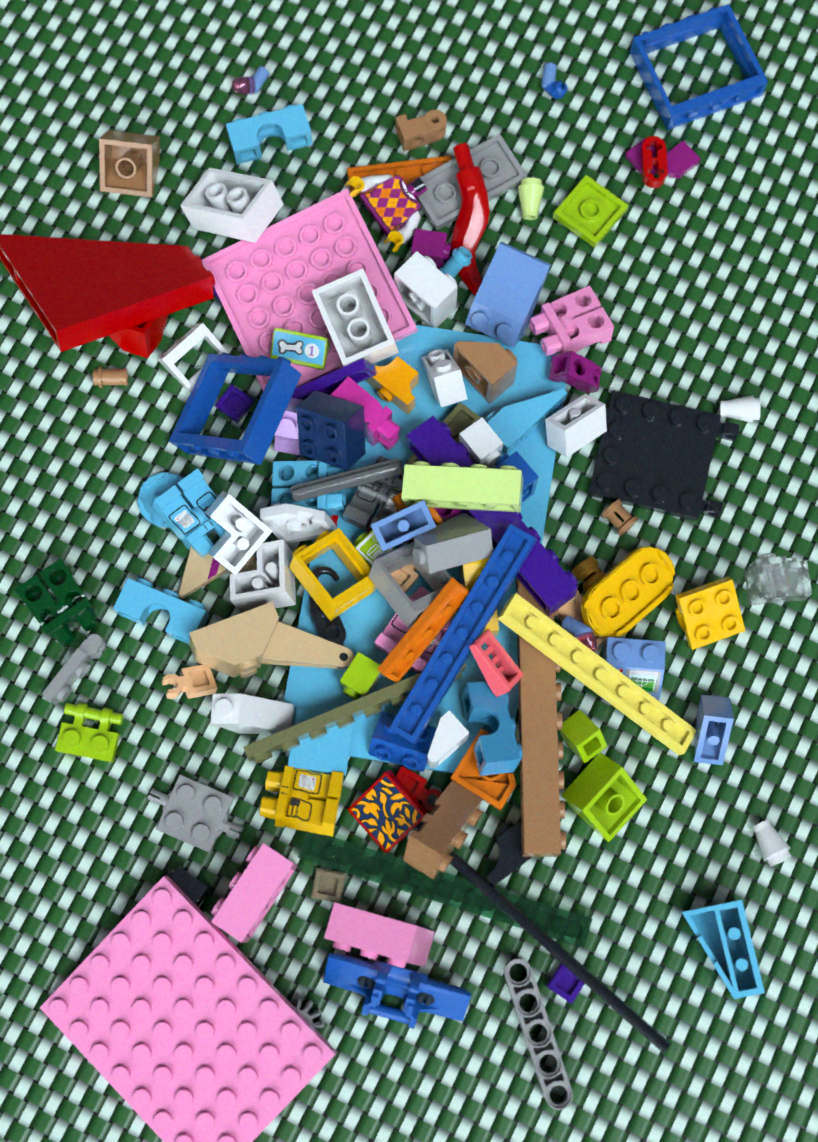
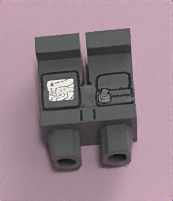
[343,456,404,532]

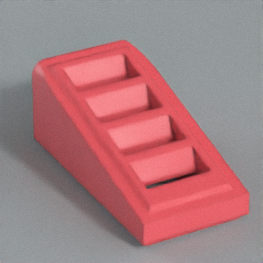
[469,628,524,697]

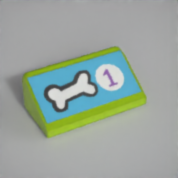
[270,327,331,370]

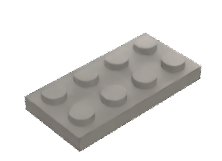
[416,133,527,231]

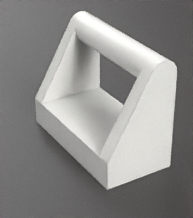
[157,323,229,393]
[427,710,469,769]

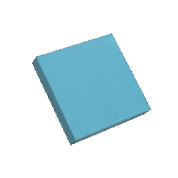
[288,709,354,776]

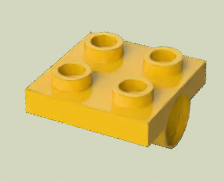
[675,576,745,650]

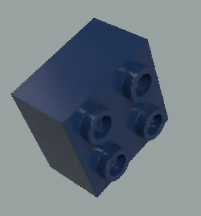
[296,391,366,470]

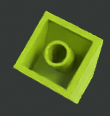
[561,753,647,843]

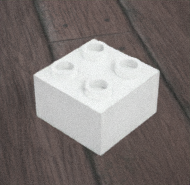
[394,251,458,328]

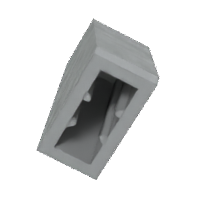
[413,513,493,574]

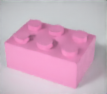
[211,843,298,943]

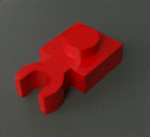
[396,766,442,812]

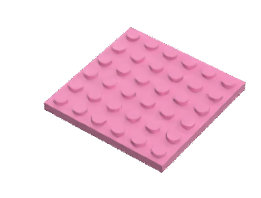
[202,188,418,391]

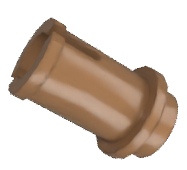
[93,366,128,388]

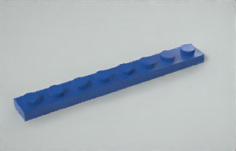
[389,524,537,744]

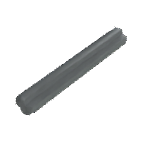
[291,458,402,502]

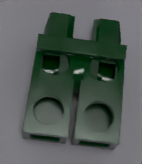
[14,558,99,647]

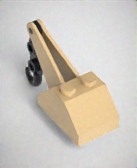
[189,567,354,678]

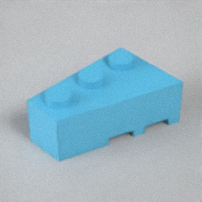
[681,899,765,999]

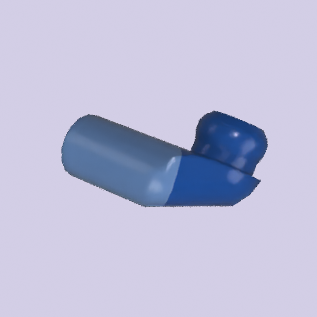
[541,63,568,99]

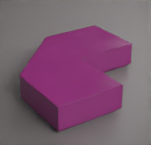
[625,138,701,179]

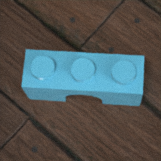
[226,104,313,165]
[113,578,210,645]

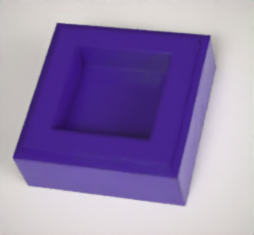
[215,385,254,424]
[546,963,584,1004]

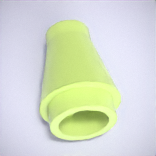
[518,178,544,220]

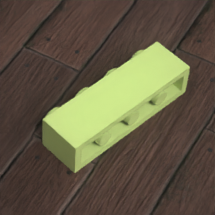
[401,461,523,512]

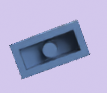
[371,500,437,551]
[693,695,734,765]

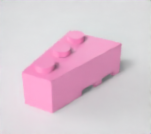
[324,902,435,968]

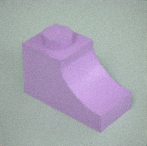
[274,398,304,456]

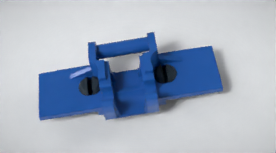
[323,953,471,1029]

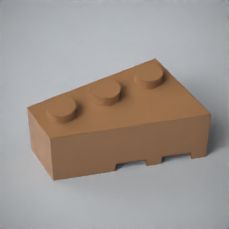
[403,780,483,880]

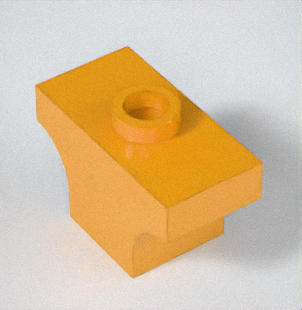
[366,356,419,415]

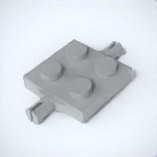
[148,775,244,853]

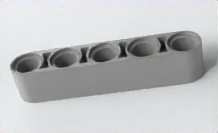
[503,958,573,1110]

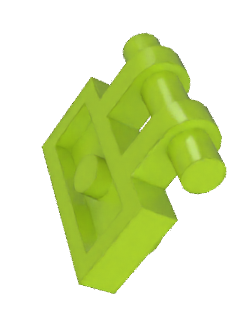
[55,702,124,763]

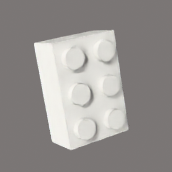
[180,168,284,243]
[312,269,399,366]

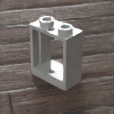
[368,542,451,629]

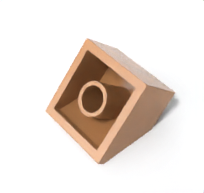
[99,130,160,198]
[453,341,518,404]

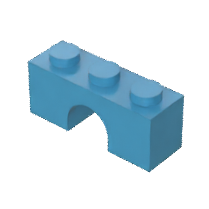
[461,681,522,776]

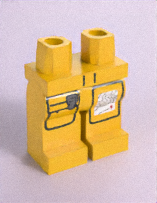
[260,766,344,837]

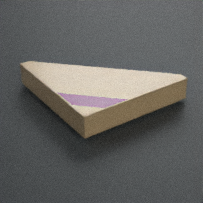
[179,547,227,599]

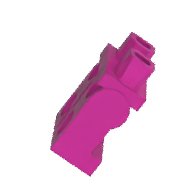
[331,376,400,451]

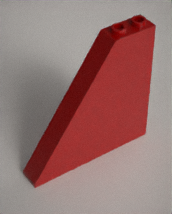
[0,234,215,352]

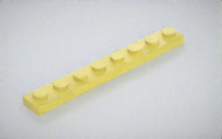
[497,593,697,755]

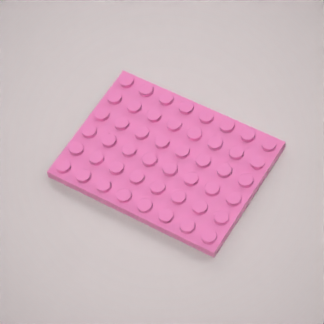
[40,875,337,1142]

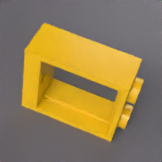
[289,528,377,621]

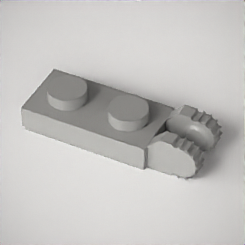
[43,633,107,706]

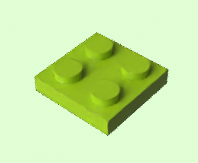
[553,175,629,248]

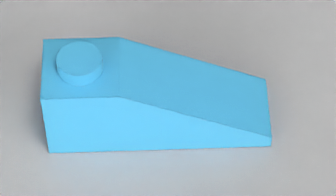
[485,389,567,455]

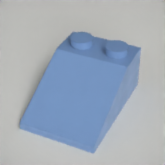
[465,241,551,347]

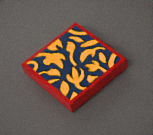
[347,770,428,854]

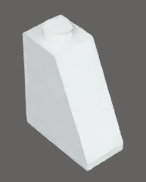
[211,694,294,734]

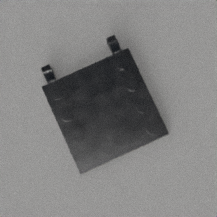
[588,390,740,521]

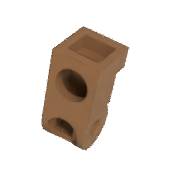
[395,110,447,152]

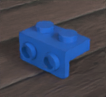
[369,711,437,772]

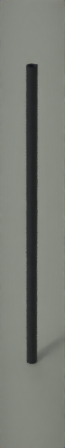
[413,822,671,1054]

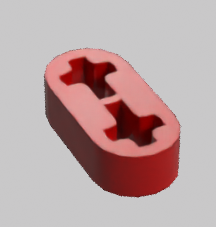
[640,136,668,188]

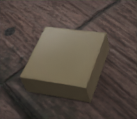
[311,868,346,904]

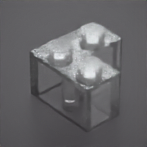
[744,553,812,605]

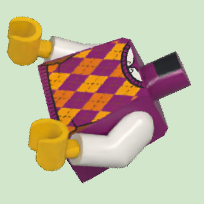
[345,174,427,252]

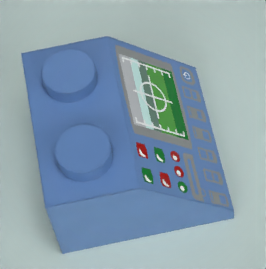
[600,637,666,701]

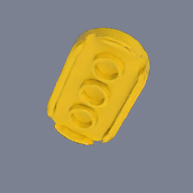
[581,547,675,638]

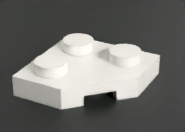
[260,503,336,544]

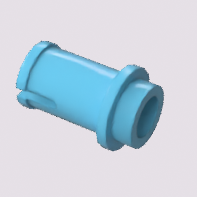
[439,246,472,278]

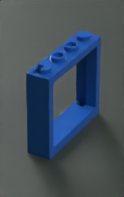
[630,4,768,130]
[169,353,302,465]

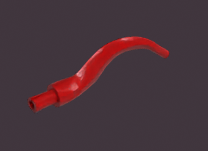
[451,143,490,296]

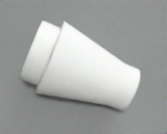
[720,395,761,423]
[753,820,791,867]

